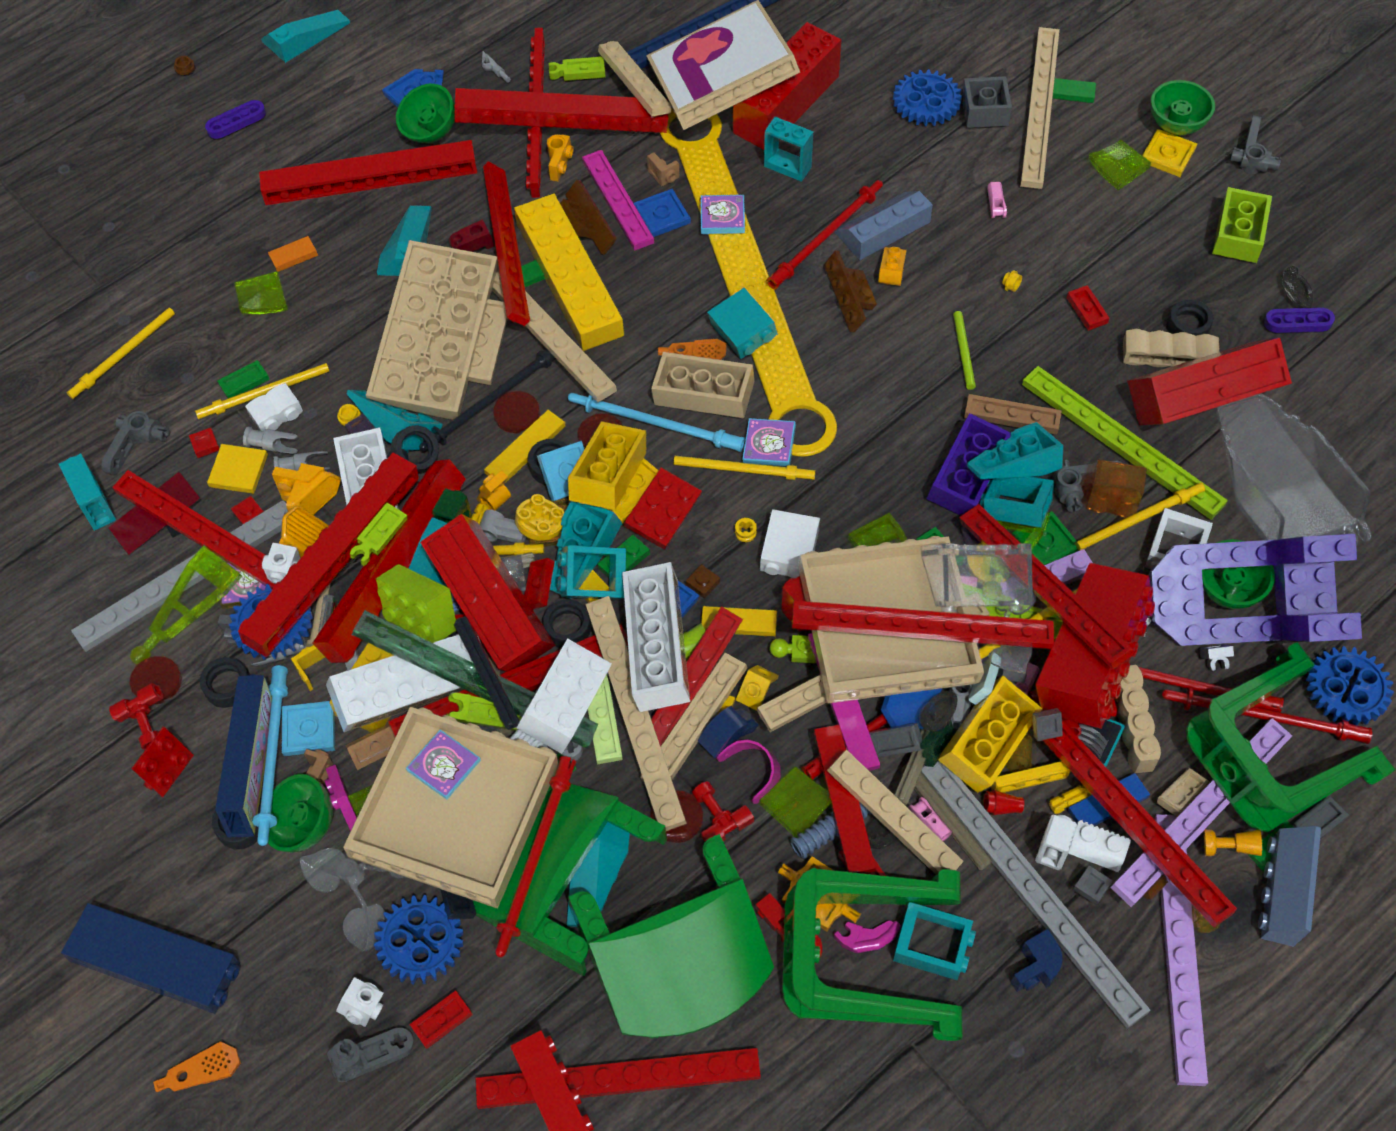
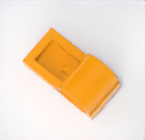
[547,135,574,182]
[878,247,906,286]
[477,470,511,511]

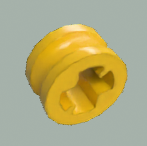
[735,518,757,542]

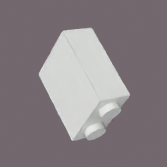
[760,509,820,578]

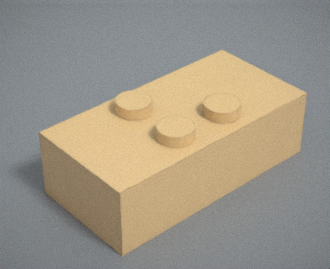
[651,352,755,418]

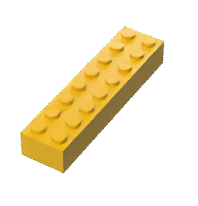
[514,193,624,351]

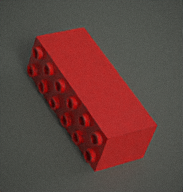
[733,22,842,150]
[1127,338,1292,426]
[420,514,556,672]
[1036,563,1155,729]

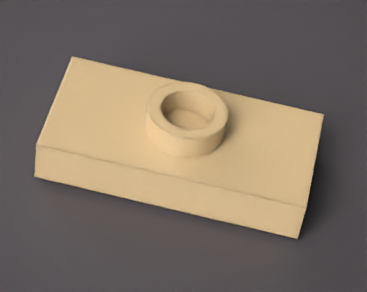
[1157,768,1210,817]

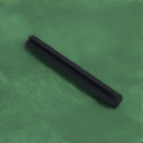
[454,616,520,730]

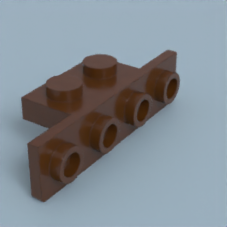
[560,180,617,255]
[824,250,877,332]

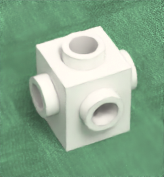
[262,543,301,584]
[336,977,384,1027]

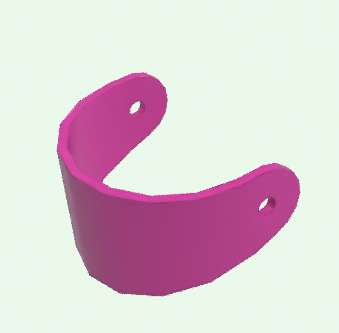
[717,740,781,804]

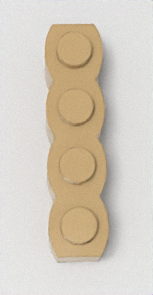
[1123,329,1219,367]
[1114,665,1161,773]

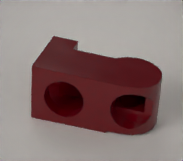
[449,219,495,252]

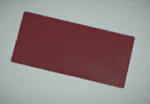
[109,472,200,555]

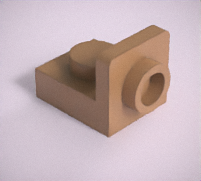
[647,152,679,186]
[304,749,333,787]

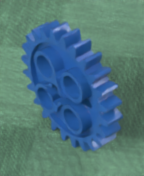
[893,69,962,126]
[229,584,313,660]
[1306,646,1394,725]
[374,895,464,985]

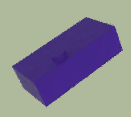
[927,413,1011,516]

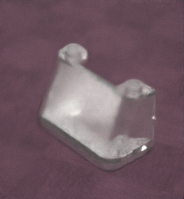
[921,543,1033,612]

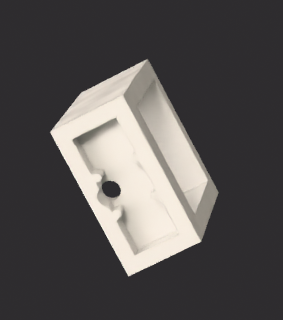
[1145,508,1213,569]

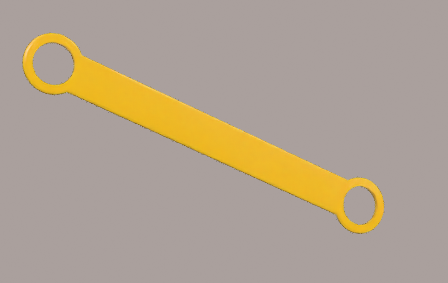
[660,108,837,457]

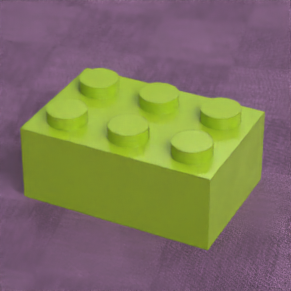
[1212,187,1272,263]
[376,564,457,643]

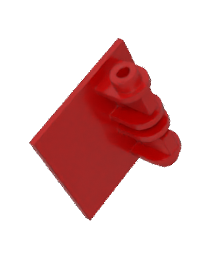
[131,726,194,797]

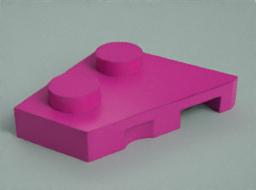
[324,765,357,831]

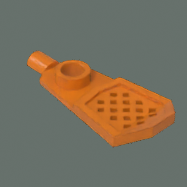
[658,339,726,360]
[153,1041,241,1093]

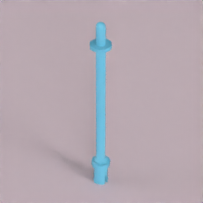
[568,393,745,452]
[252,665,288,846]

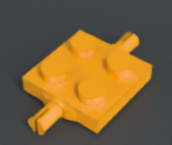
[778,857,861,932]

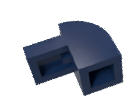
[698,706,758,758]
[1011,929,1062,992]

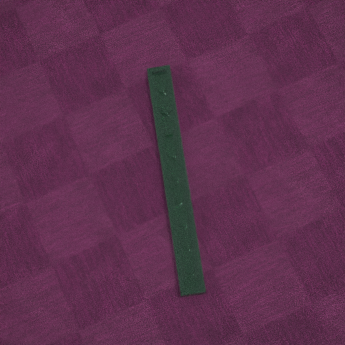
[352,610,598,749]

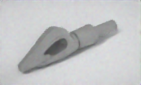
[482,51,511,83]

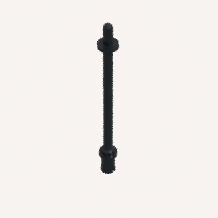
[419,349,556,451]

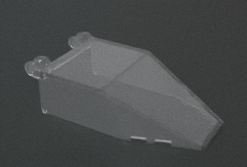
[1216,393,1372,544]

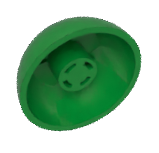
[1151,80,1215,135]
[396,83,455,144]
[1202,539,1275,609]
[268,774,333,853]

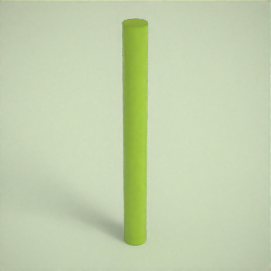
[953,311,976,390]

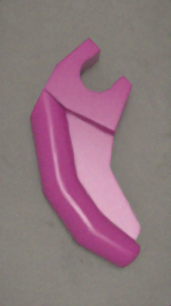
[834,921,901,953]

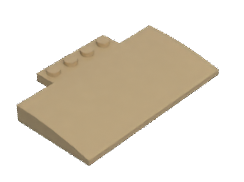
[366,240,508,420]

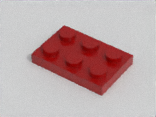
[624,467,702,550]

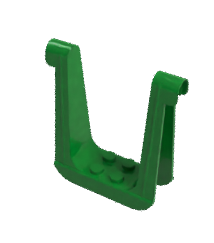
[1186,642,1396,832]
[782,868,963,1041]

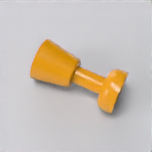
[1204,829,1262,856]

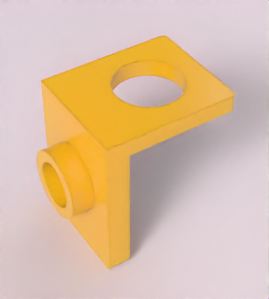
[291,645,325,691]
[736,665,779,711]

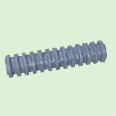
[791,802,872,859]

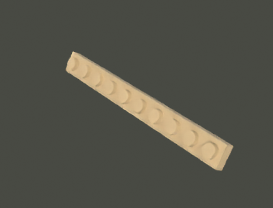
[1021,27,1060,189]
[492,265,617,402]
[757,594,990,732]
[586,596,687,831]

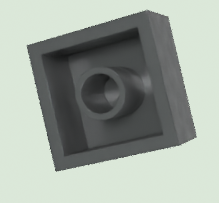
[962,76,1012,128]

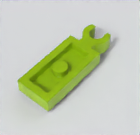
[549,57,605,81]
[350,503,407,566]

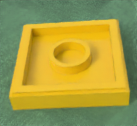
[1140,129,1197,177]
[207,444,268,494]

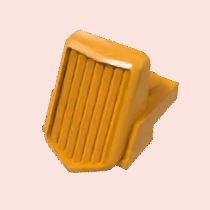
[272,463,341,514]
[279,503,329,558]

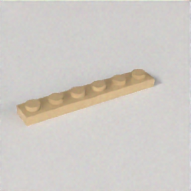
[598,41,672,116]
[640,653,747,782]
[827,749,963,875]

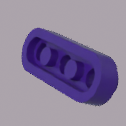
[205,100,266,139]
[1264,308,1335,333]

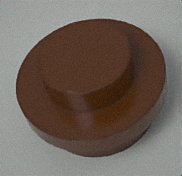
[174,56,195,75]

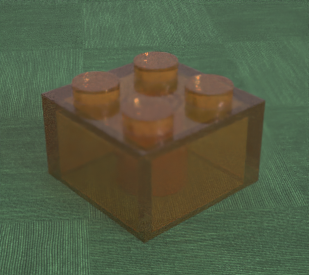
[1086,459,1147,517]

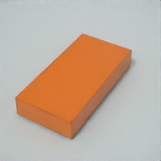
[268,236,318,272]

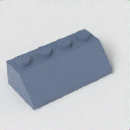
[834,191,933,260]
[1258,826,1321,947]

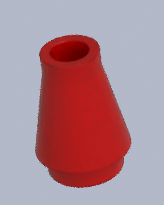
[983,789,1024,816]

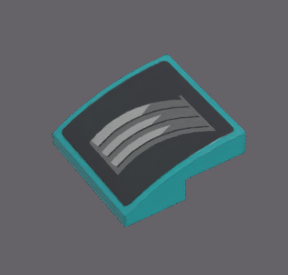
[1054,719,1125,767]

